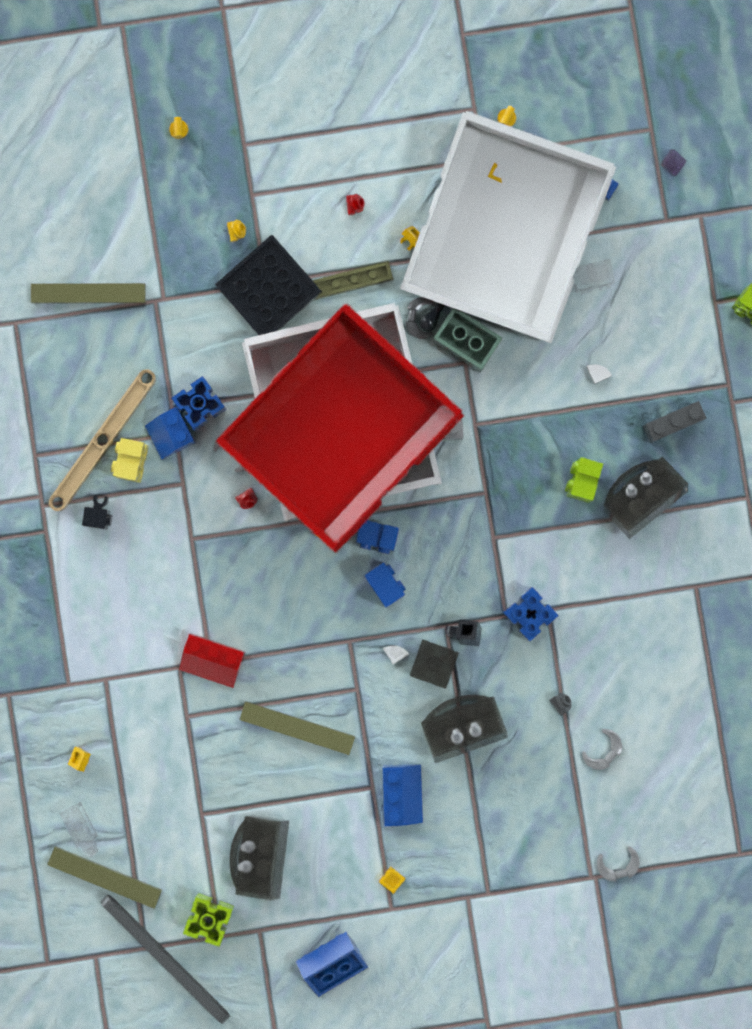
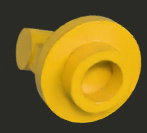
[497,106,516,127]
[169,117,188,139]
[227,220,246,242]

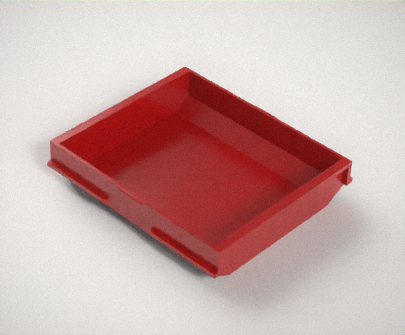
[216,303,465,553]

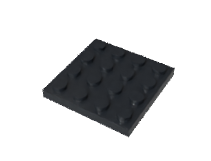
[215,235,322,335]

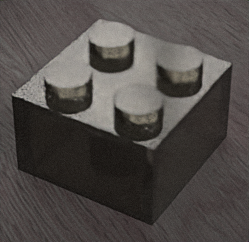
[409,639,459,689]

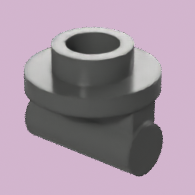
[549,693,572,716]

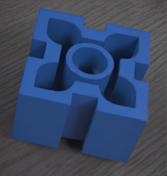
[172,376,227,431]
[356,521,399,554]
[503,587,559,642]

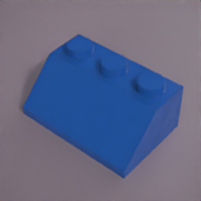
[383,764,423,826]
[296,932,368,997]

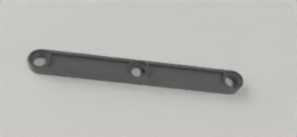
[101,894,230,1024]

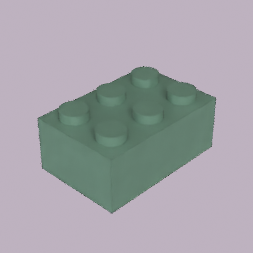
[433,308,502,373]

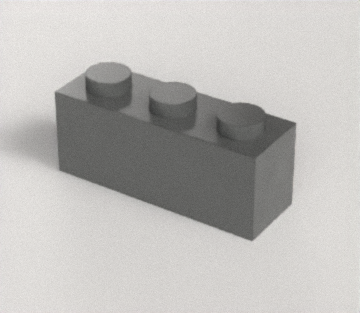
[643,401,707,443]

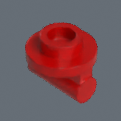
[346,194,365,215]
[235,488,258,509]

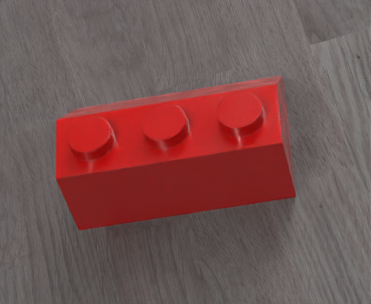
[179,633,246,688]

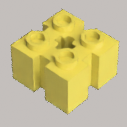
[111,438,149,483]

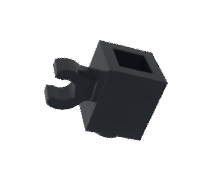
[82,495,112,530]
[445,620,482,646]

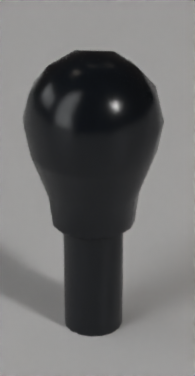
[420,303,445,331]

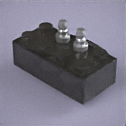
[603,456,688,539]
[229,815,289,901]

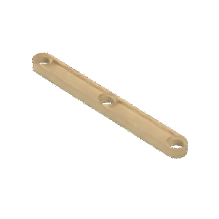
[49,369,156,511]

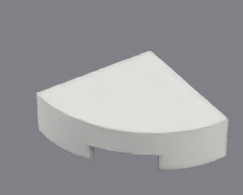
[586,364,612,384]
[383,645,409,665]

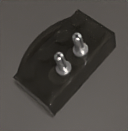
[420,695,508,764]

